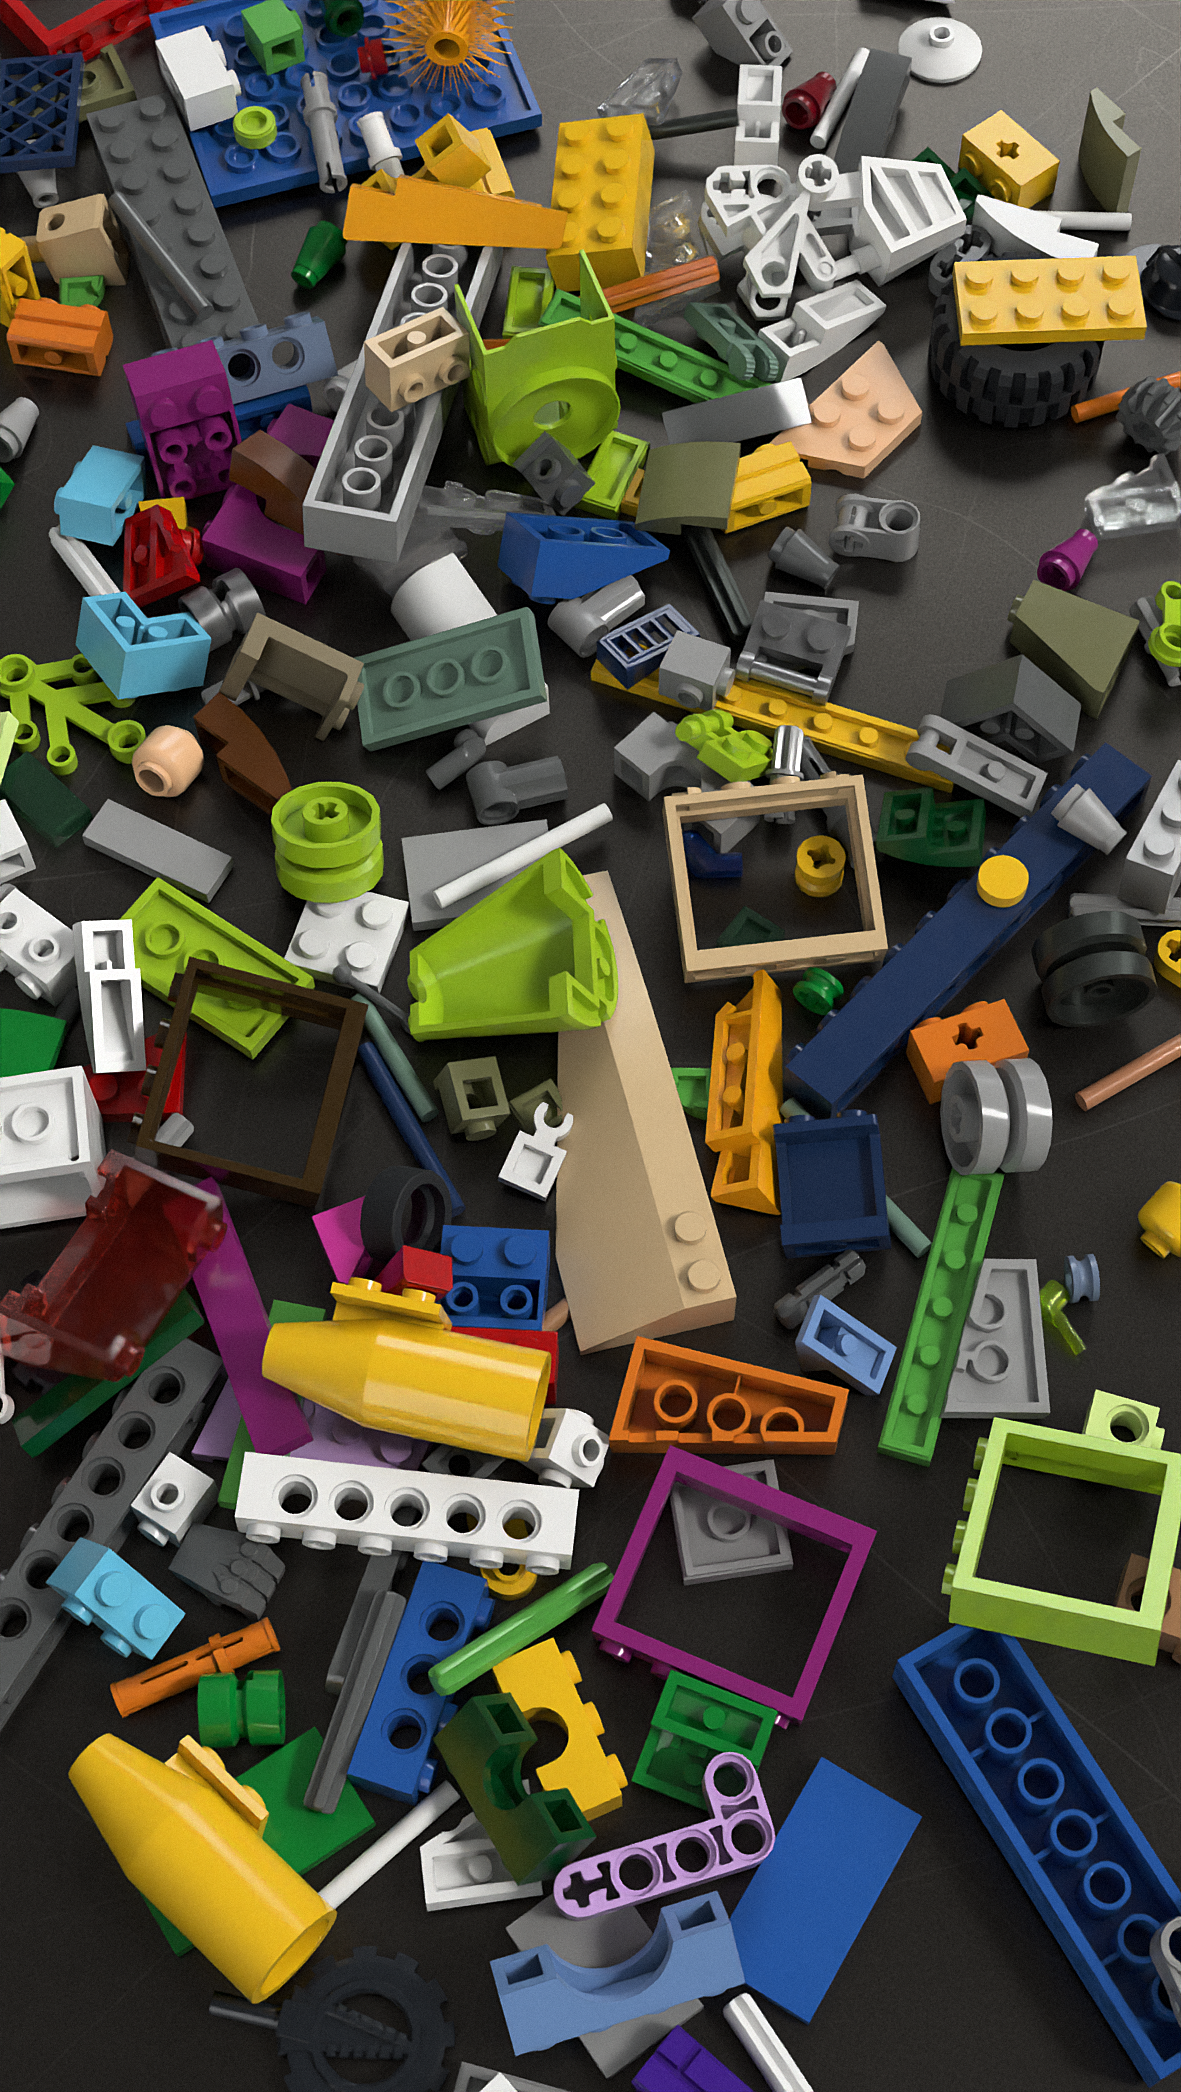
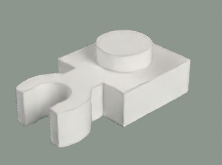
[498,1102,573,1202]

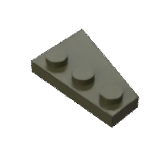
[8,43,137,138]

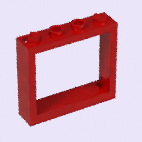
[0,0,194,77]

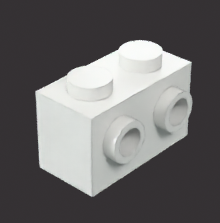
[155,25,241,131]
[0,888,78,1007]

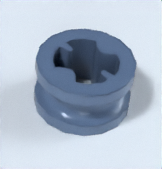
[1064,1254,1100,1303]

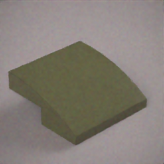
[1078,88,1142,213]
[635,441,741,535]

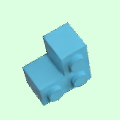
[76,592,212,700]

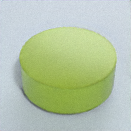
[233,106,277,149]

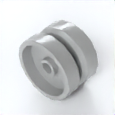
[940,1058,1053,1175]

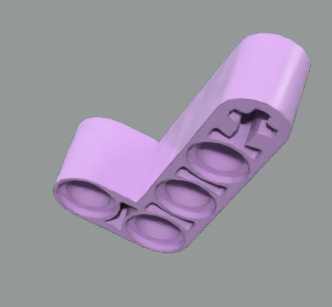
[553,1752,775,1922]

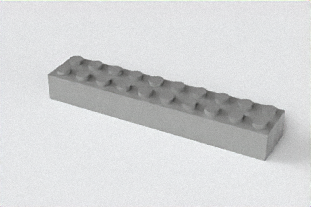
[302,242,503,564]

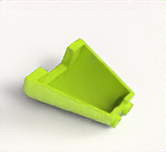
[407,847,618,1042]

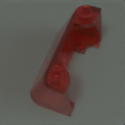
[0,1149,228,1382]

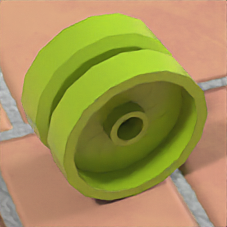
[271,782,384,903]

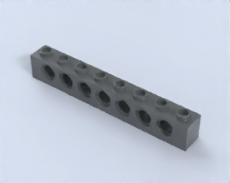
[0,1338,229,1731]

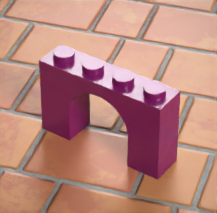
[201,403,334,605]

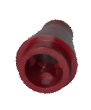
[782,72,836,129]

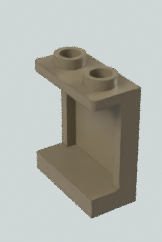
[218,612,365,741]

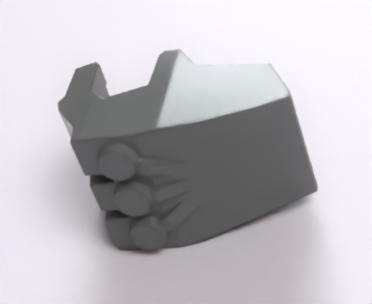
[168,1522,286,1621]

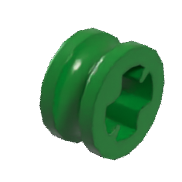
[793,967,844,1015]

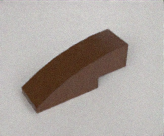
[229,430,343,556]
[193,692,292,816]

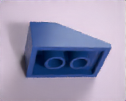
[497,512,670,604]

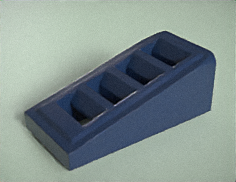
[597,603,700,690]

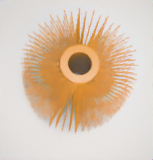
[383,0,514,96]

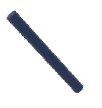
[356,1042,466,1218]

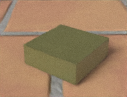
[508,1078,562,1136]

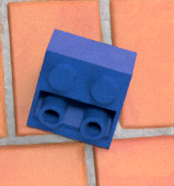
[436,1225,551,1331]

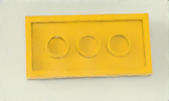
[952,256,1147,346]

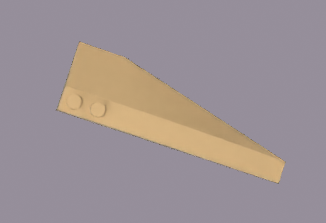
[555,870,737,1355]

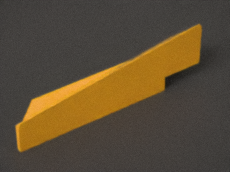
[343,174,568,249]
[705,969,783,1215]

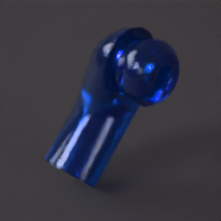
[682,830,743,878]

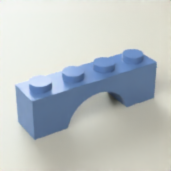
[490,1891,745,2056]

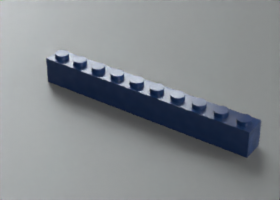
[783,742,1152,1119]

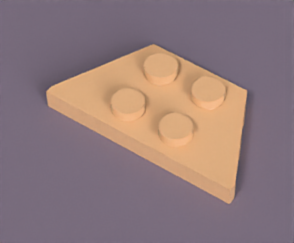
[769,341,922,478]

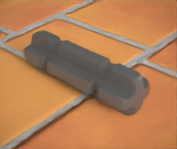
[773,1249,866,1329]

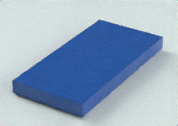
[729,1757,922,2025]

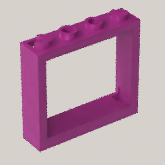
[591,1445,877,1730]

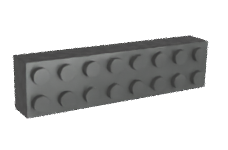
[86,92,259,376]

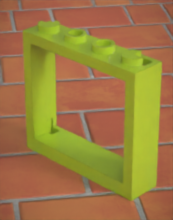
[941,1417,1181,1666]

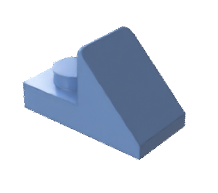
[795,1294,897,1396]

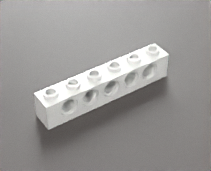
[235,1452,579,1575]

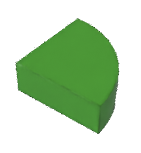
[59,275,106,307]
[671,1068,711,1121]

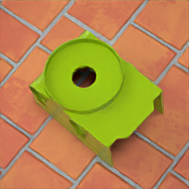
[454,249,620,467]

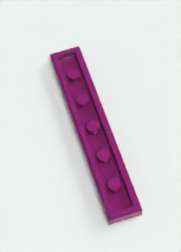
[165,1177,314,1456]

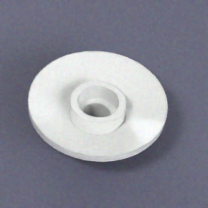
[898,17,982,83]

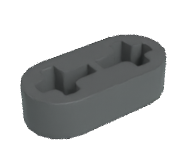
[928,225,991,297]

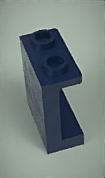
[773,1109,891,1259]

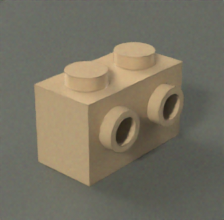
[364,307,470,412]

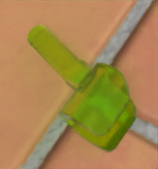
[1039,1280,1087,1355]

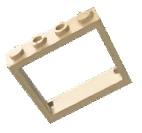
[662,771,888,983]

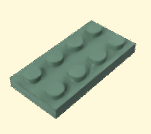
[354,607,547,752]

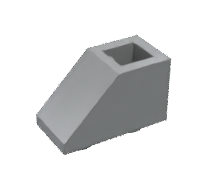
[692,0,793,66]

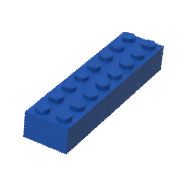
[892,1624,1181,2088]

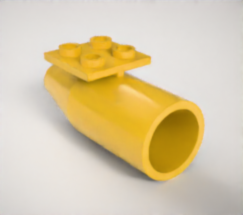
[262,1277,551,1462]

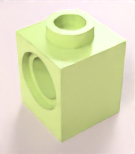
[1081,1390,1165,1450]

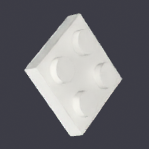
[284,891,411,994]

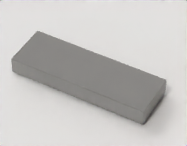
[82,799,234,903]

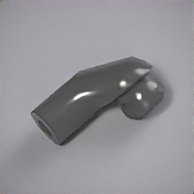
[425,729,486,790]

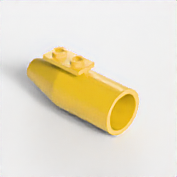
[68,1733,337,2004]

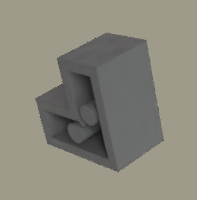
[940,654,1081,764]

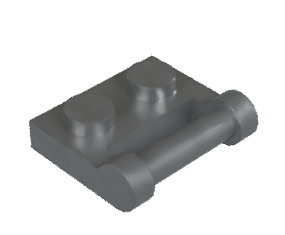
[735,600,852,705]

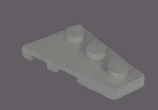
[939,1259,1050,1419]

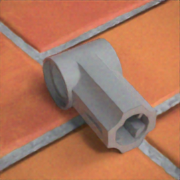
[548,575,645,658]

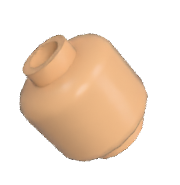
[132,725,204,797]

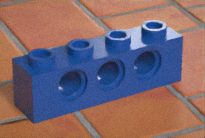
[347,1561,495,1807]

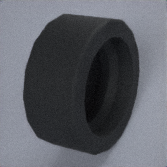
[360,1166,452,1265]

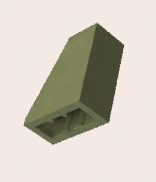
[1007,580,1140,719]

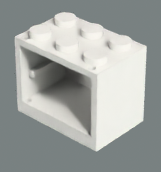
[0,1066,112,1229]

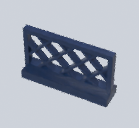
[0,52,85,174]

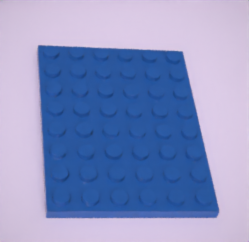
[149,0,542,208]

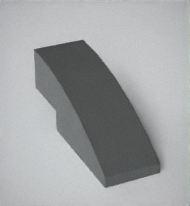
[834,48,912,174]
[662,377,813,445]

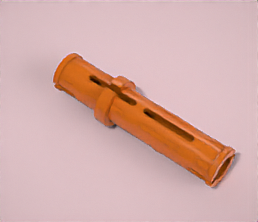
[110,1617,281,1718]

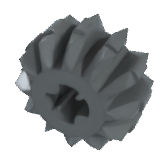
[1116,375,1181,456]

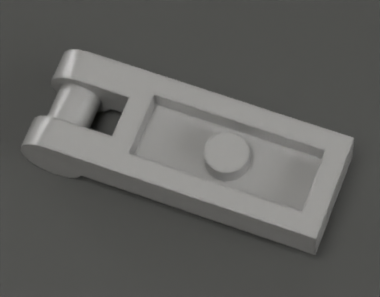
[905,714,1048,818]

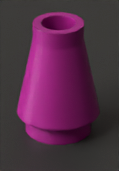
[1037,529,1098,591]

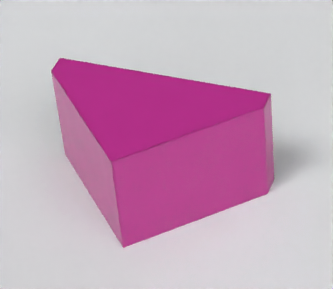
[312,1196,373,1285]

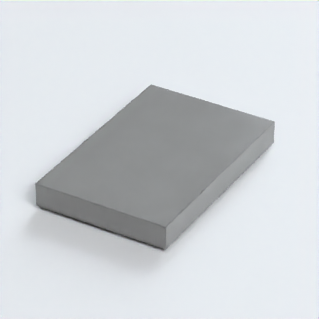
[401,819,548,931]
[506,1866,703,2081]

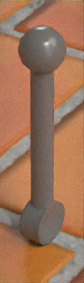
[332,964,411,1034]

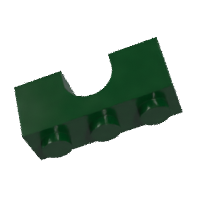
[433,1692,597,1886]

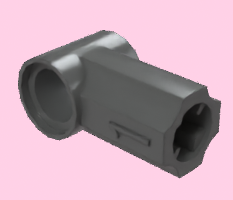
[466,756,568,826]

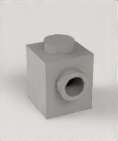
[659,630,736,711]

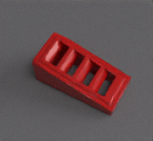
[374,1245,453,1303]

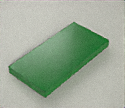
[138,1726,376,1958]

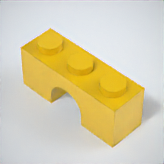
[348,113,492,250]
[491,1638,628,1821]

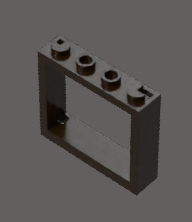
[127,956,369,1209]

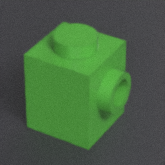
[241,0,305,76]

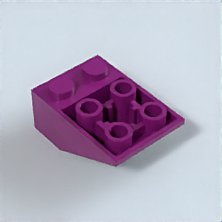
[122,340,242,501]

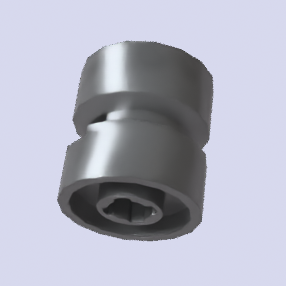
[178,568,266,652]

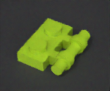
[675,709,773,783]

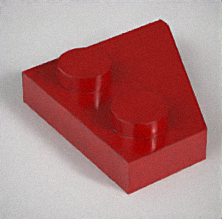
[123,504,200,608]

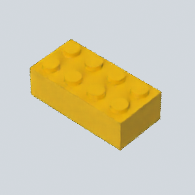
[546,113,655,292]

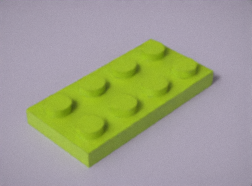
[120,877,315,1060]

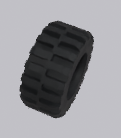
[928,251,1104,428]

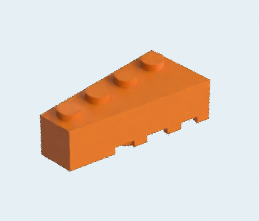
[609,1336,849,1455]

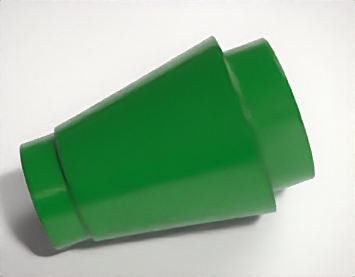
[291,221,348,289]

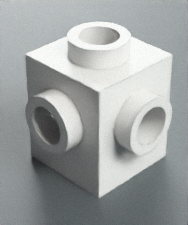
[517,1408,609,1489]

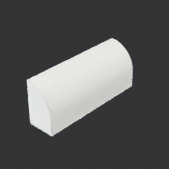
[391,553,550,746]

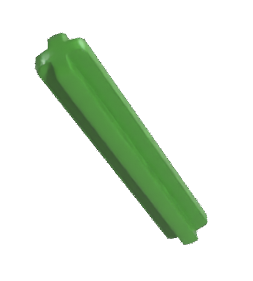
[428,1562,614,1696]

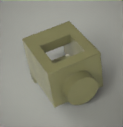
[433,1056,510,1141]

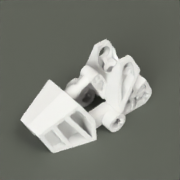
[699,154,967,321]

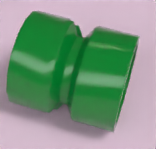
[198,1669,286,1749]

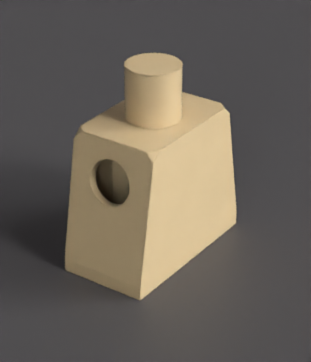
[20,194,131,286]

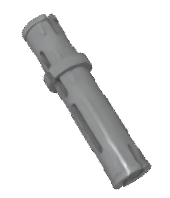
[300,71,347,193]

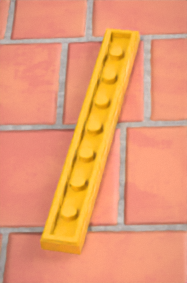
[591,643,955,793]

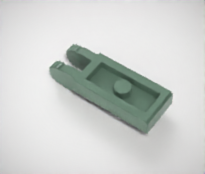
[683,302,779,381]

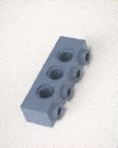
[151,312,338,404]

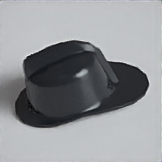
[1125,244,1181,321]

